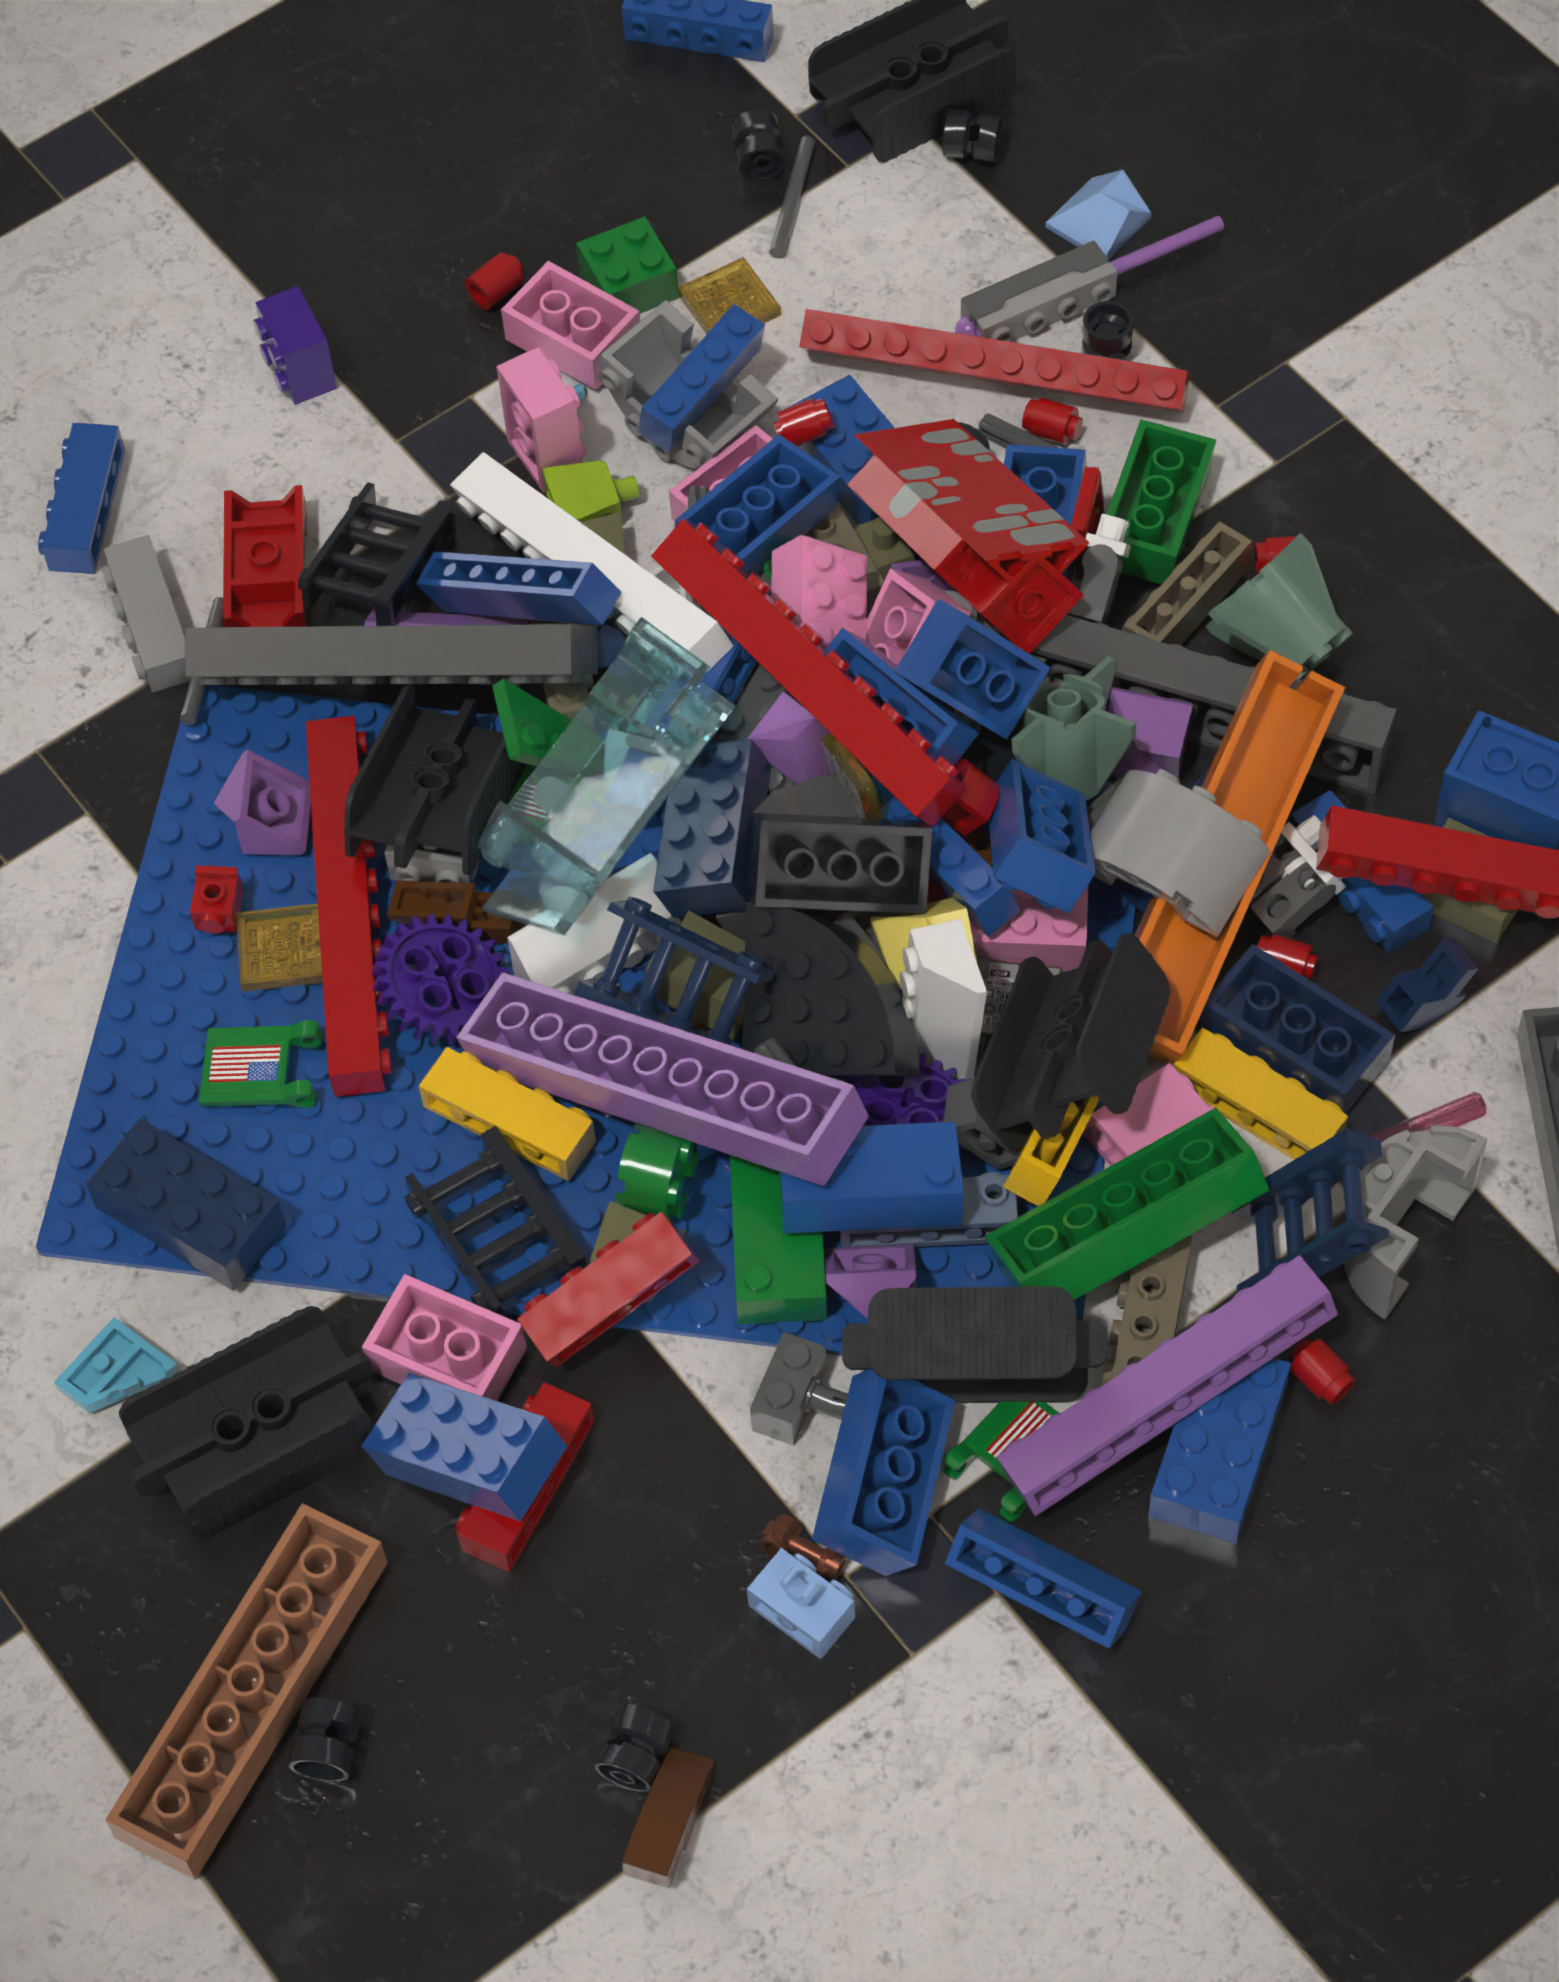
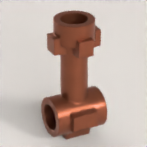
[760,1514,848,1580]

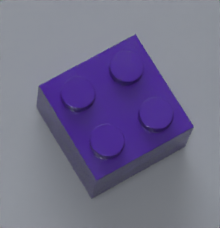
[253,286,337,405]

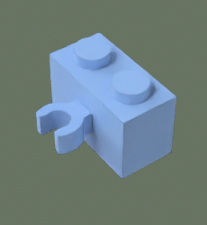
[747,1548,855,1659]

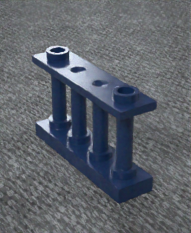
[574,897,775,1047]
[1232,1128,1389,1293]

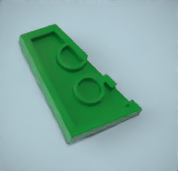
[492,678,607,780]

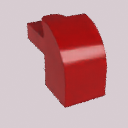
[941,759,1000,836]

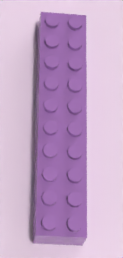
[456,972,869,1186]

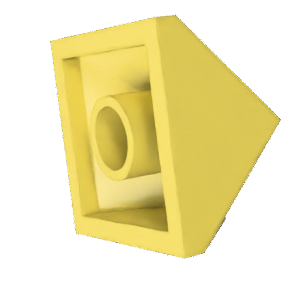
[870,898,977,990]

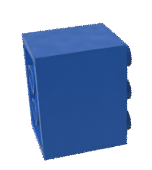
[1434,710,1559,850]

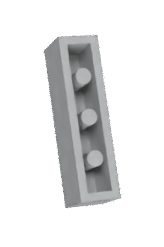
[101,535,191,693]

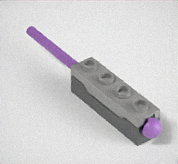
[955,216,1224,342]

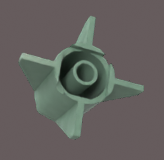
[1206,533,1353,680]
[1012,656,1136,800]

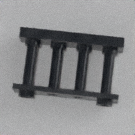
[298,482,456,626]
[404,1126,587,1316]

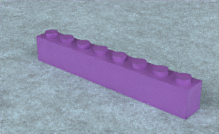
[996,1255,1338,1516]

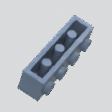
[840,1172,1018,1248]

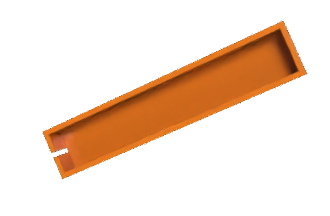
[1135,650,1345,1065]

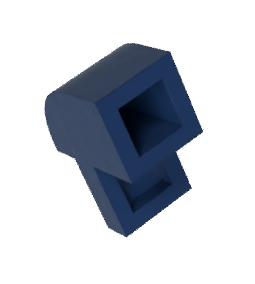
[1375,938,1479,1033]

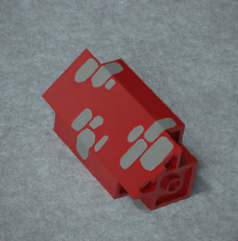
[847,419,1090,654]

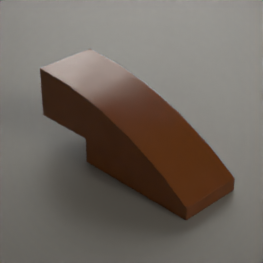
[622,1747,716,1889]

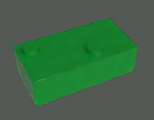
[1106,419,1216,585]
[730,1155,827,1324]

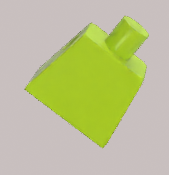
[542,460,640,523]

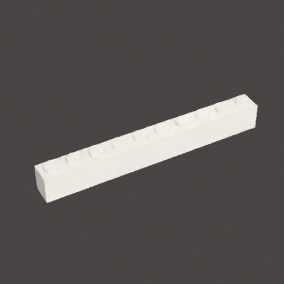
[450,452,734,680]

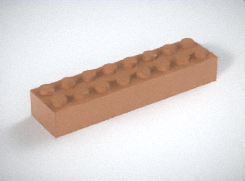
[105,1503,388,1880]

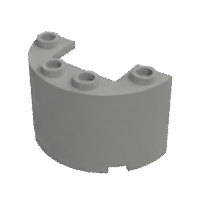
[599,300,778,469]
[1090,769,1270,937]
[1343,1125,1487,1319]

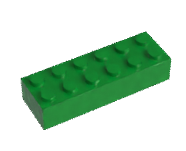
[985,1107,1270,1300]

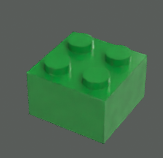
[576,217,679,313]

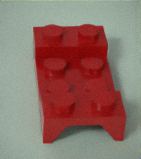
[223,485,308,627]

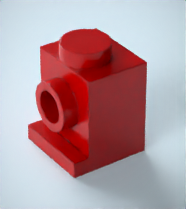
[190,865,244,934]

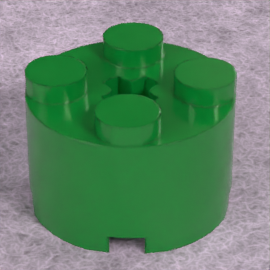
[615,1123,699,1219]

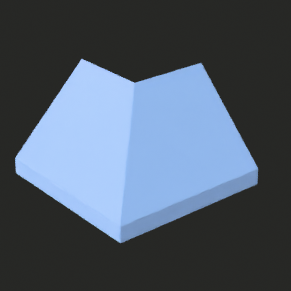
[1045,170,1151,259]

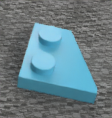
[54,1317,180,1413]

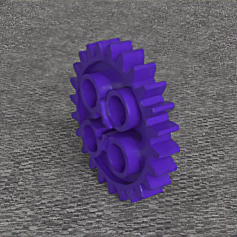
[371,914,510,1046]
[844,1053,967,1149]

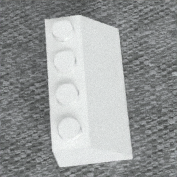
[507,853,682,995]
[900,919,987,1080]

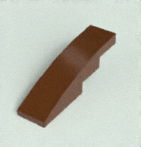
[387,880,551,944]

